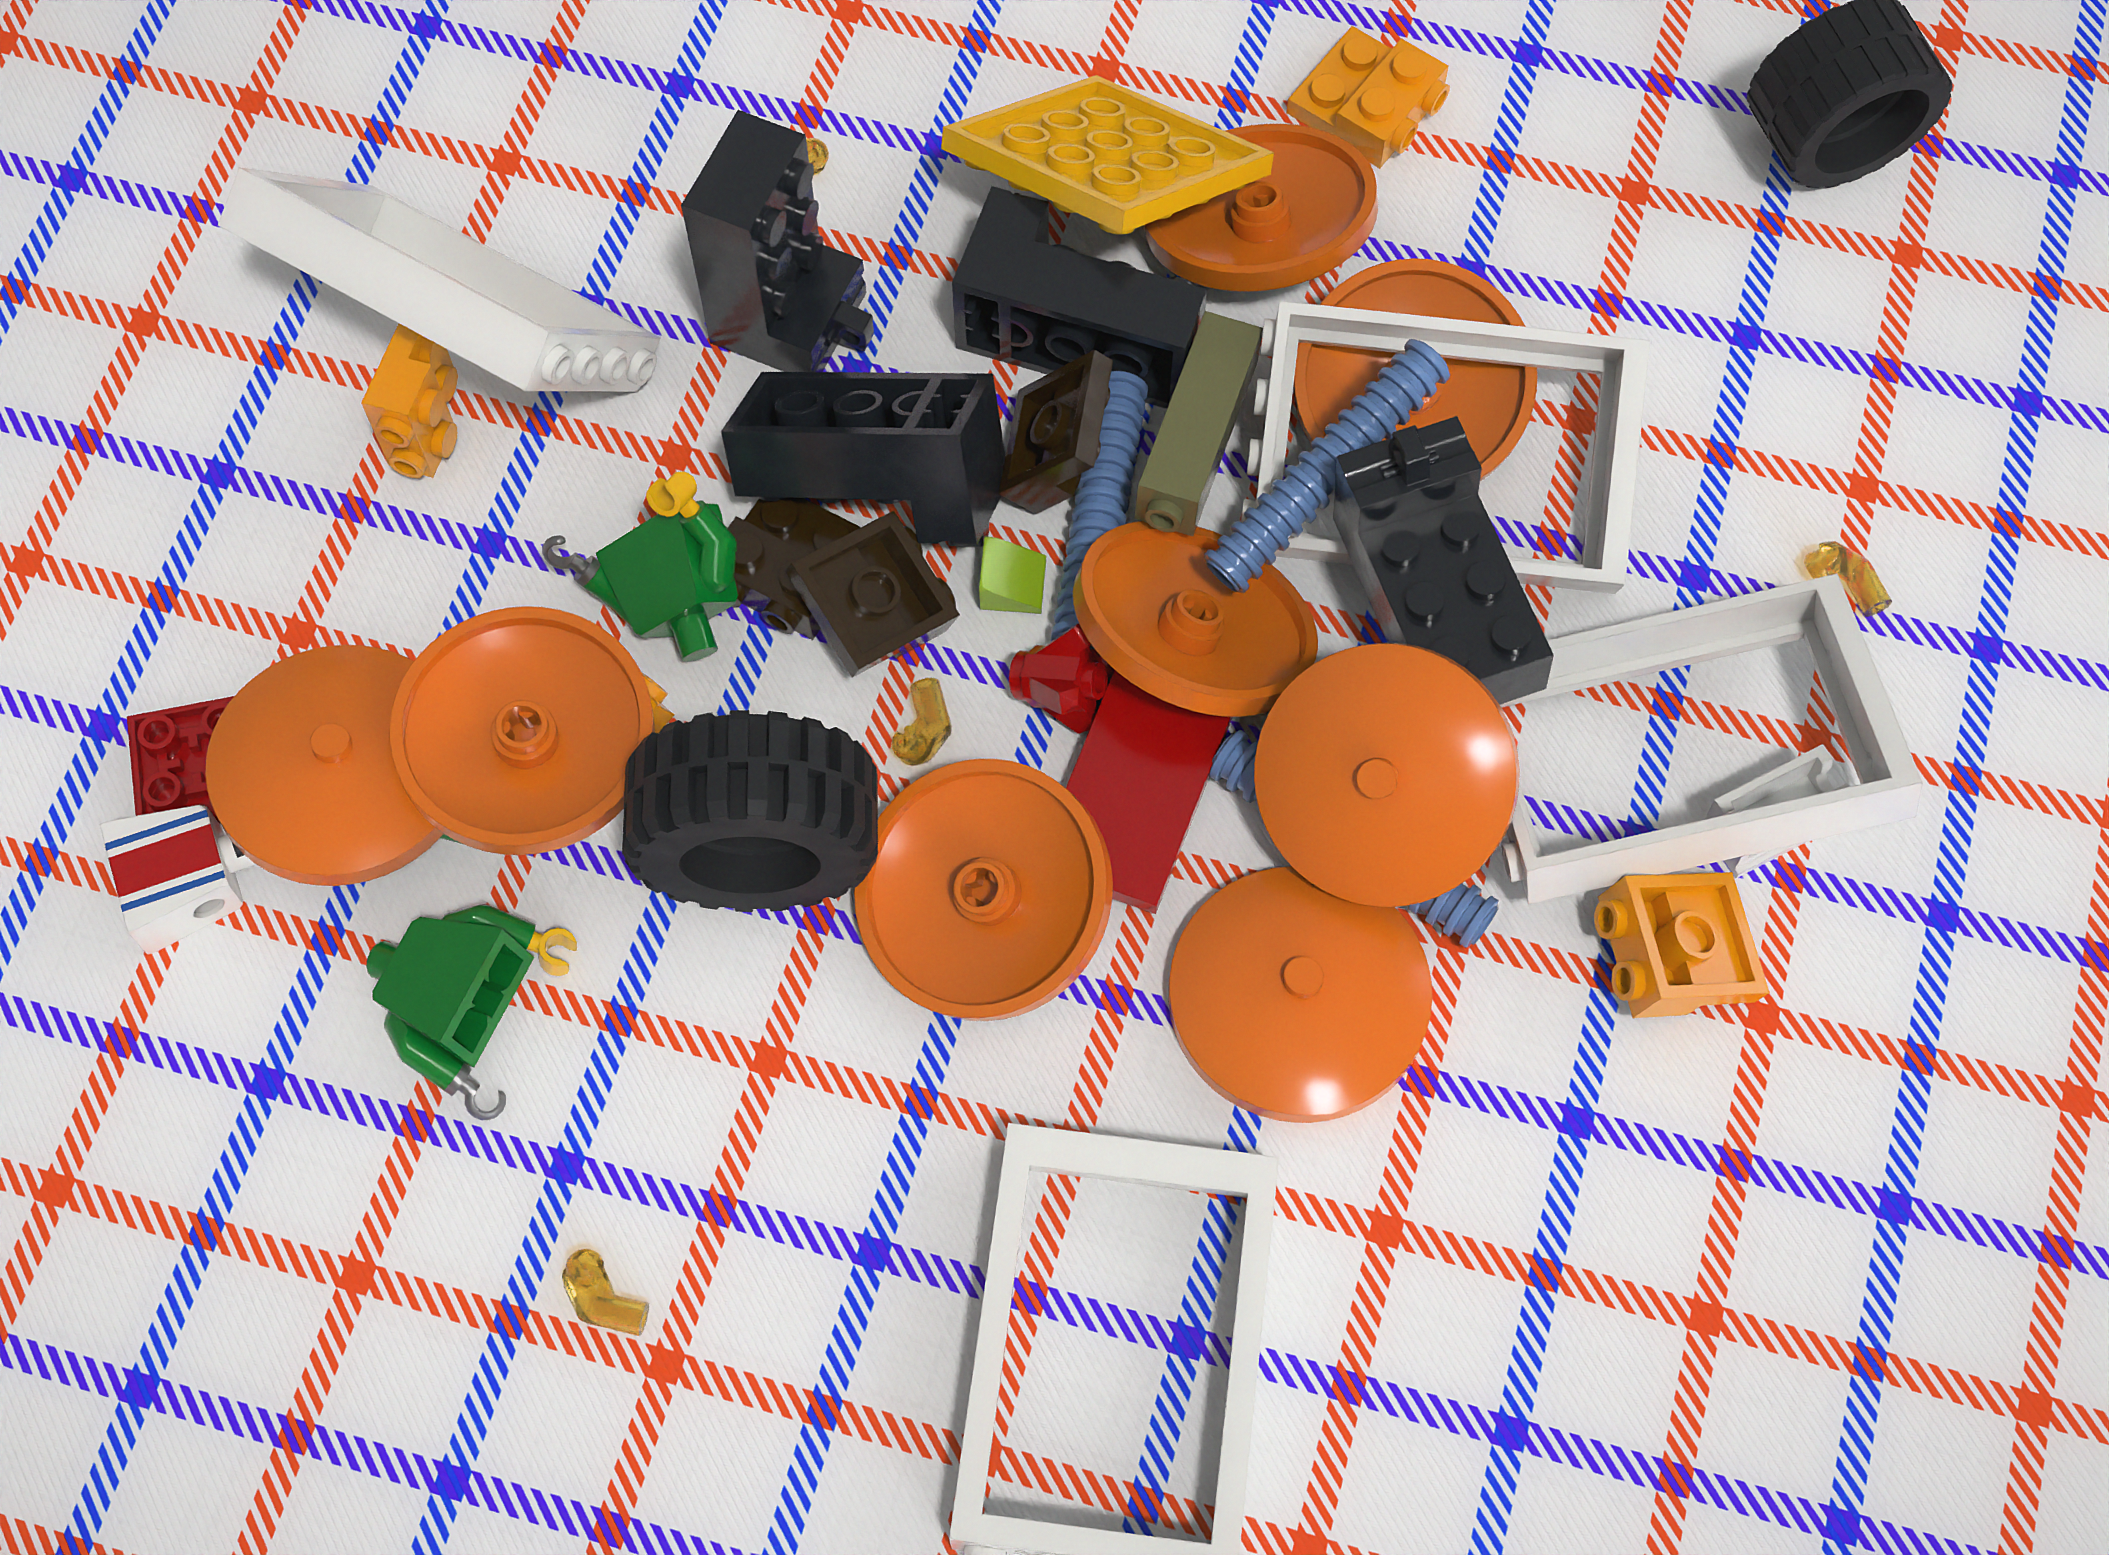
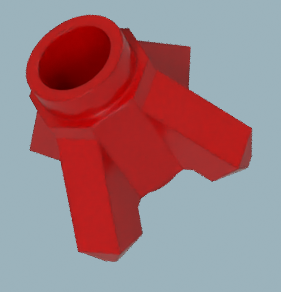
[1009,623,1115,734]

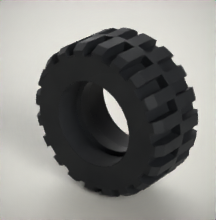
[622,710,878,912]

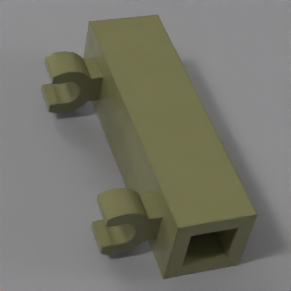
[1134,311,1263,536]

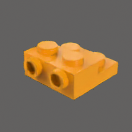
[1286,26,1450,169]
[361,323,458,478]
[1594,872,1770,1018]

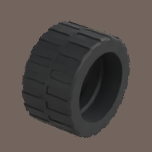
[1747,0,1953,188]

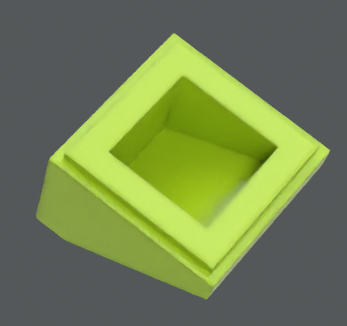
[979,536,1046,614]

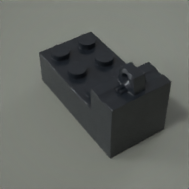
[681,110,874,372]
[952,186,1207,409]
[721,372,1006,547]
[1333,416,1554,705]

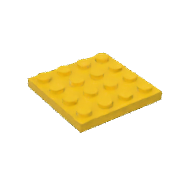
[941,75,1274,235]

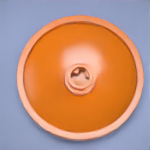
[1144,124,1378,292]
[1293,258,1537,481]
[1073,521,1318,717]
[389,606,655,855]
[1254,643,1520,907]
[205,645,444,886]
[854,759,1113,1021]
[1168,866,1432,1123]

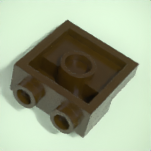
[998,350,1113,514]
[728,498,861,640]
[786,511,960,678]

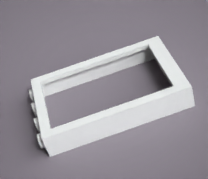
[218,167,661,392]
[1241,301,1651,594]
[1500,573,1923,904]
[949,1123,1279,1555]

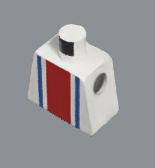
[99,805,256,955]

